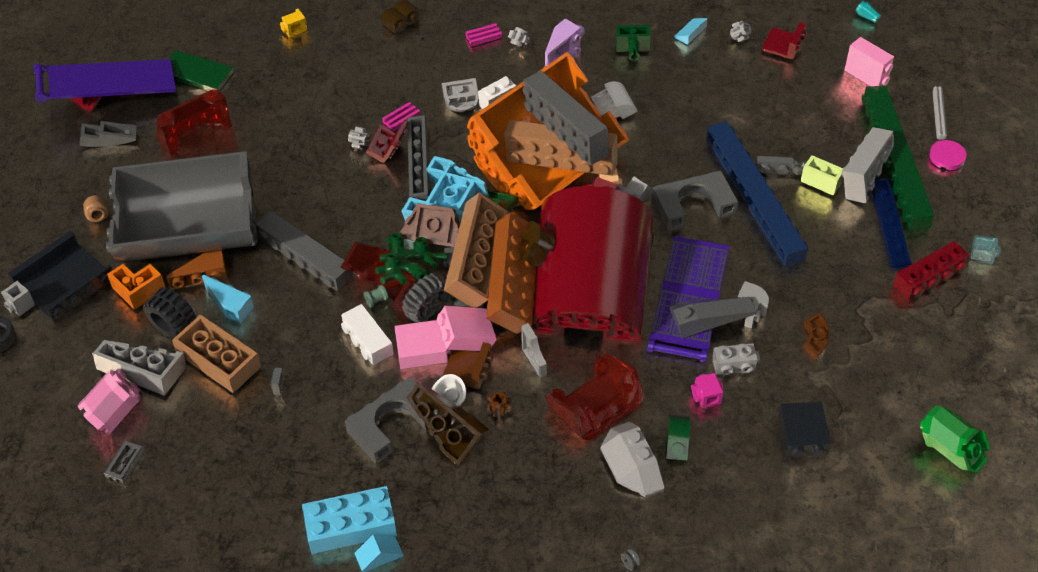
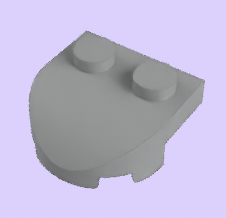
[442,78,479,112]

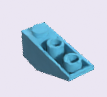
[202,275,254,324]

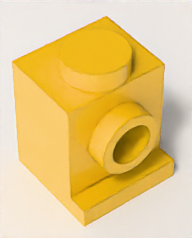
[280,9,307,37]

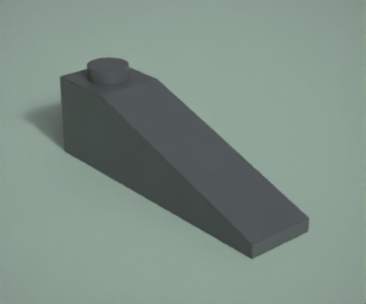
[669,297,756,338]

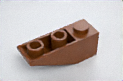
[166,250,227,289]

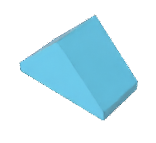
[355,534,403,572]

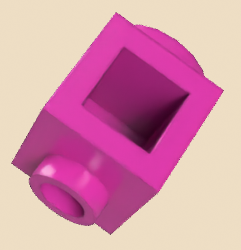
[691,373,723,408]

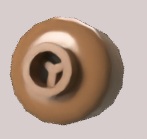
[83,195,109,222]

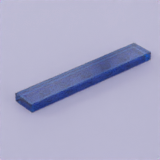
[872,179,912,268]

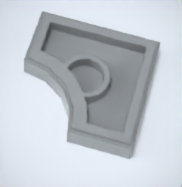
[521,323,547,378]

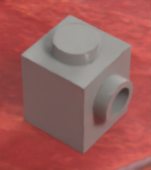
[1,281,35,316]

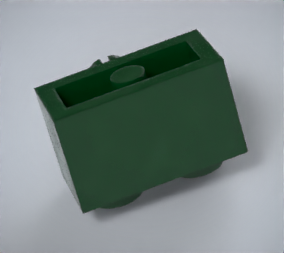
[615,25,651,61]

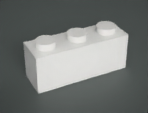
[341,304,393,365]

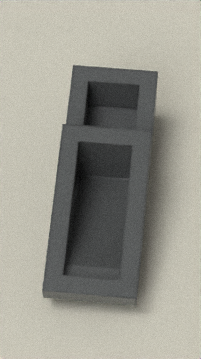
[80,121,137,147]

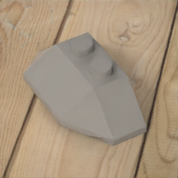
[600,422,664,497]

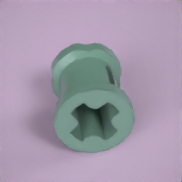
[364,285,388,308]

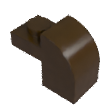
[522,221,556,268]

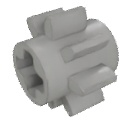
[730,20,751,42]
[508,27,530,47]
[348,127,370,149]

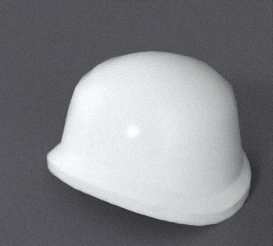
[432,374,466,406]

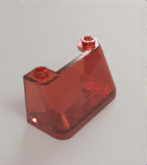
[156,89,232,157]
[544,353,644,440]

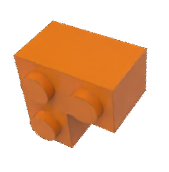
[107,264,165,310]

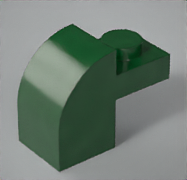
[666,415,690,460]

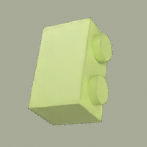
[801,155,843,196]

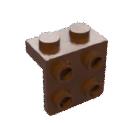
[443,342,494,389]

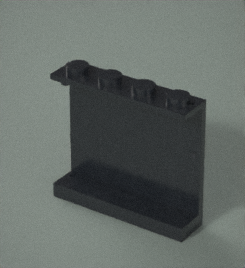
[8,231,113,322]

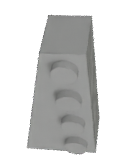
[842,127,894,203]
[92,340,186,395]

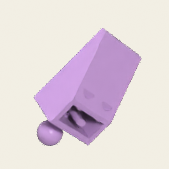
[545,19,585,66]

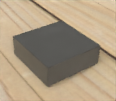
[271,368,285,396]

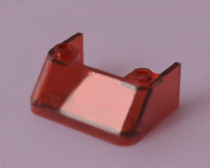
[340,241,417,312]

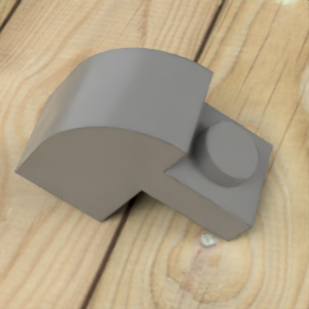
[618,177,653,203]
[738,281,769,328]

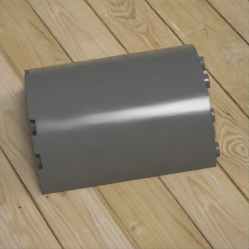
[106,151,258,263]

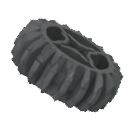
[402,274,450,323]

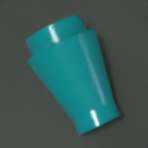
[856,1,881,23]

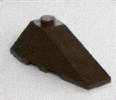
[407,381,489,466]

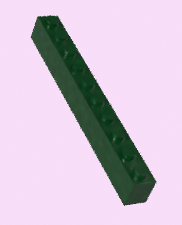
[861,85,935,230]

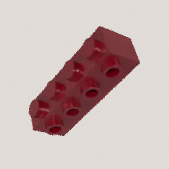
[893,241,970,300]

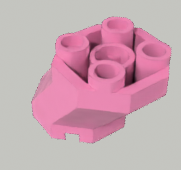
[78,368,141,435]

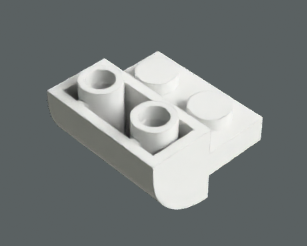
[591,81,637,120]

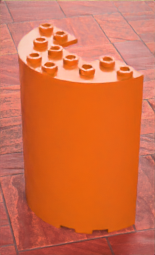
[467,52,629,210]

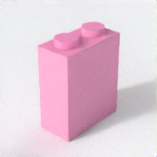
[845,37,894,86]
[437,306,497,351]
[395,320,451,369]

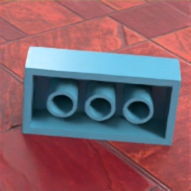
[302,486,397,554]

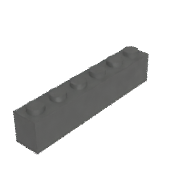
[407,115,431,201]
[255,211,353,291]

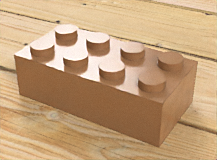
[172,315,261,393]

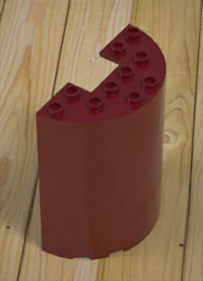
[530,184,653,343]

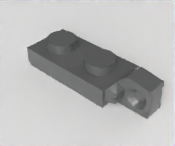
[756,156,806,175]

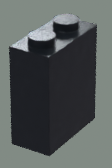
[778,402,831,458]

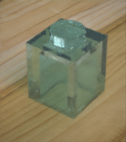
[970,234,1001,265]

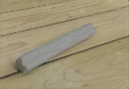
[933,86,947,140]

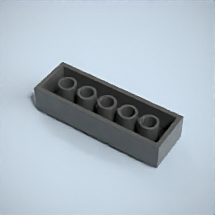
[523,71,609,166]

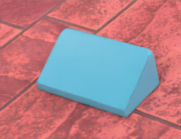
[674,18,707,45]

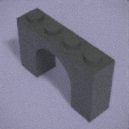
[652,171,738,231]
[345,376,428,464]

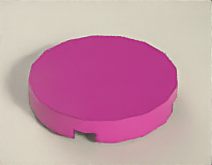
[929,140,966,170]

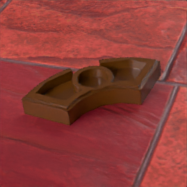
[803,312,829,360]

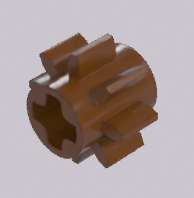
[487,391,512,417]

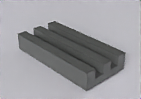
[104,440,145,484]

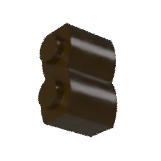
[381,0,420,33]

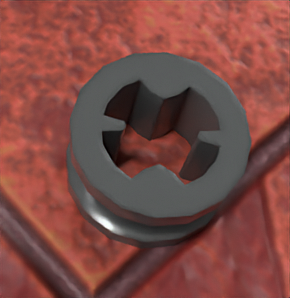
[620,548,641,571]

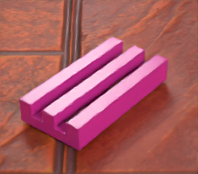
[466,23,502,46]
[382,102,421,132]

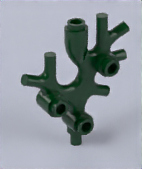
[375,233,447,286]

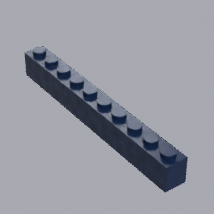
[706,121,808,267]

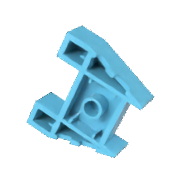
[402,156,489,224]

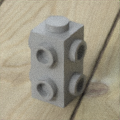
[712,343,760,375]

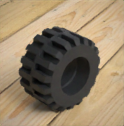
[143,287,196,338]

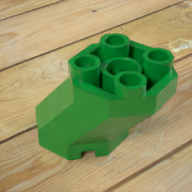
[920,406,990,473]

